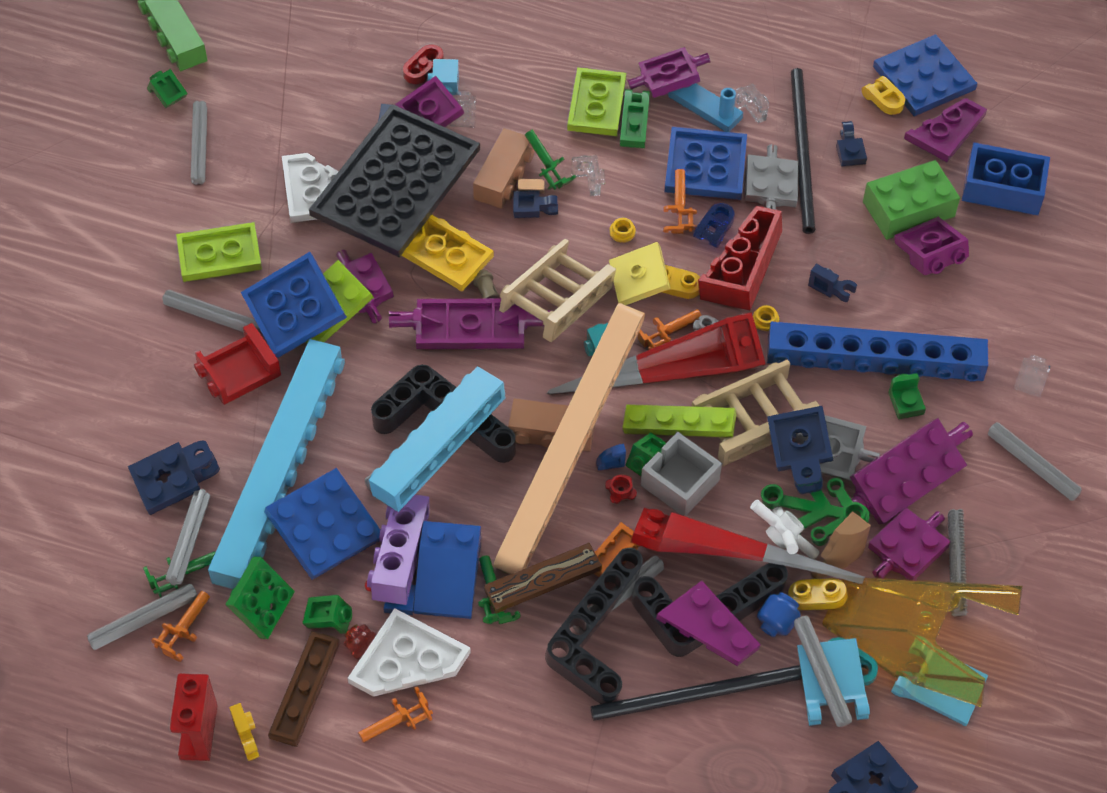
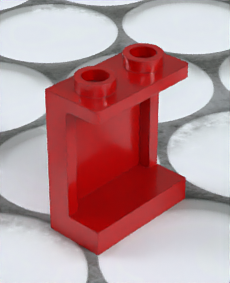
[194,323,281,405]
[170,673,218,761]

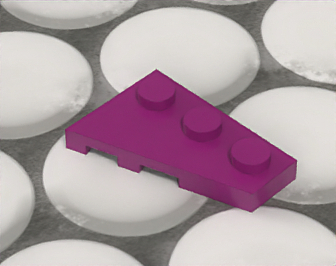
[904,98,987,162]
[656,580,761,666]

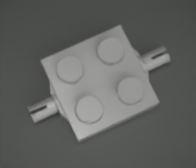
[745,144,798,210]
[792,415,880,481]

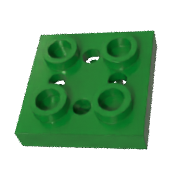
[225,557,295,639]

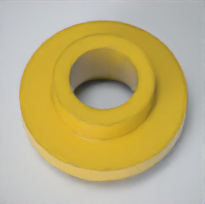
[610,218,636,243]
[753,305,779,331]

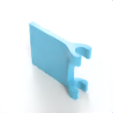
[891,637,988,726]
[797,638,870,726]

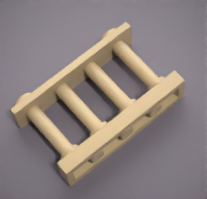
[499,239,616,342]
[692,359,819,466]

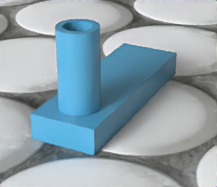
[668,83,743,132]

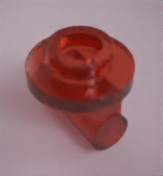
[344,624,376,660]

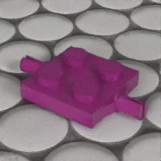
[627,47,711,98]
[336,250,394,323]
[868,508,950,582]

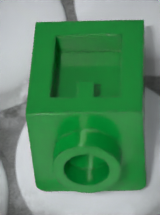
[147,69,188,108]
[888,373,926,420]
[626,433,666,476]
[302,595,352,634]

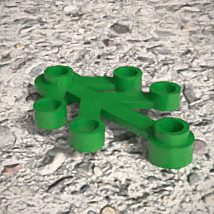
[761,477,870,546]

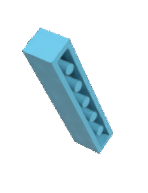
[369,366,506,512]

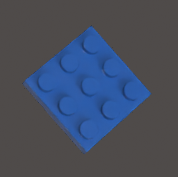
[873,34,977,117]
[664,127,747,200]
[241,252,347,358]
[264,468,381,580]

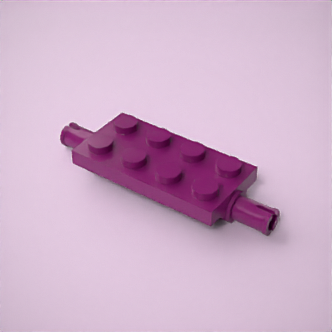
[389,298,551,349]
[840,418,973,525]

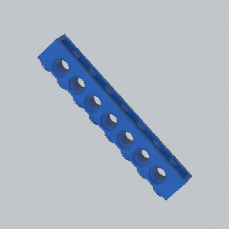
[767,322,988,382]

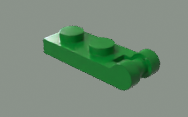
[620,89,650,148]

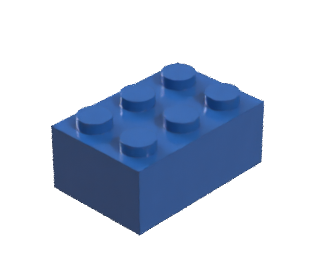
[961,142,1050,215]

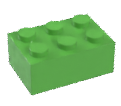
[863,160,960,240]

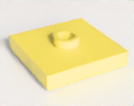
[609,242,671,305]

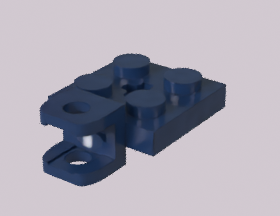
[767,405,834,494]
[128,440,220,515]
[828,741,918,793]

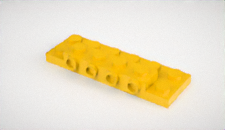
[401,215,494,291]

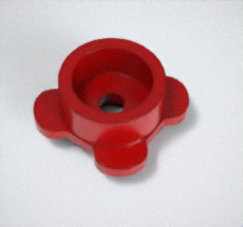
[605,475,637,504]

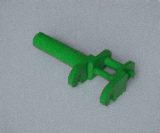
[525,129,576,190]
[143,551,216,598]
[478,555,521,624]

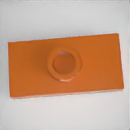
[594,522,640,583]

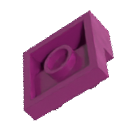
[395,76,465,127]
[895,216,969,276]

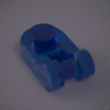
[693,203,735,248]

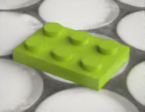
[567,67,627,136]
[176,222,262,282]
[306,260,374,344]

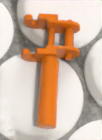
[663,169,697,234]
[638,309,702,350]
[151,591,210,662]
[358,686,433,743]

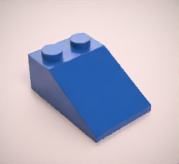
[413,521,481,619]

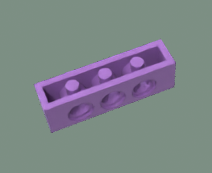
[367,495,430,605]

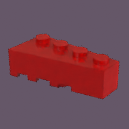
[698,206,782,311]

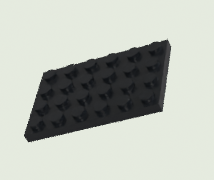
[309,104,480,258]

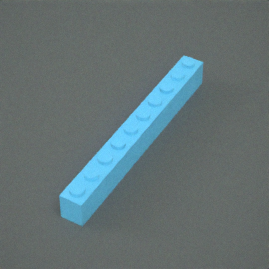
[208,339,345,589]

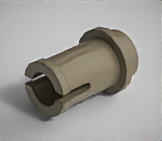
[473,270,500,298]

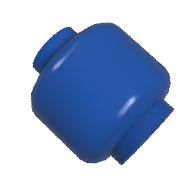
[757,592,801,638]

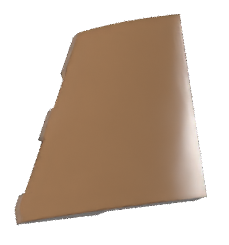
[811,512,871,579]

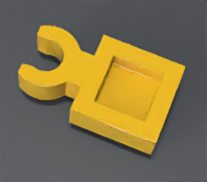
[229,703,260,761]

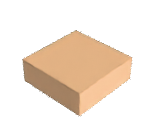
[518,179,545,194]

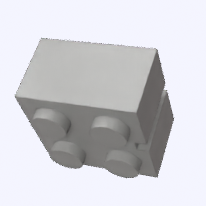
[641,432,722,516]

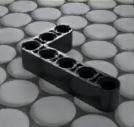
[371,364,516,463]
[545,548,643,704]
[632,563,788,657]

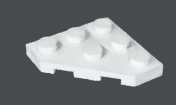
[282,153,339,223]
[348,608,471,697]

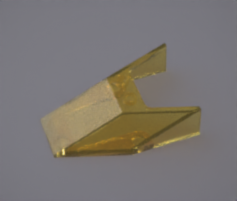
[822,577,1023,707]

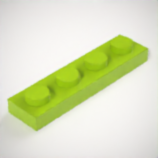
[622,404,736,438]

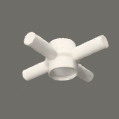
[750,500,819,559]

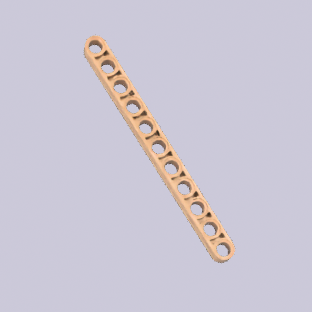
[494,303,645,574]

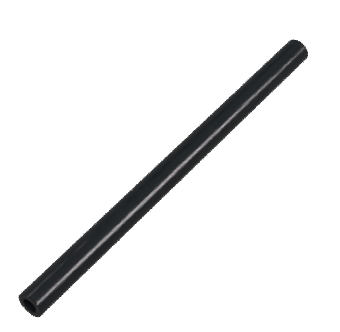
[791,68,816,234]
[590,665,802,721]

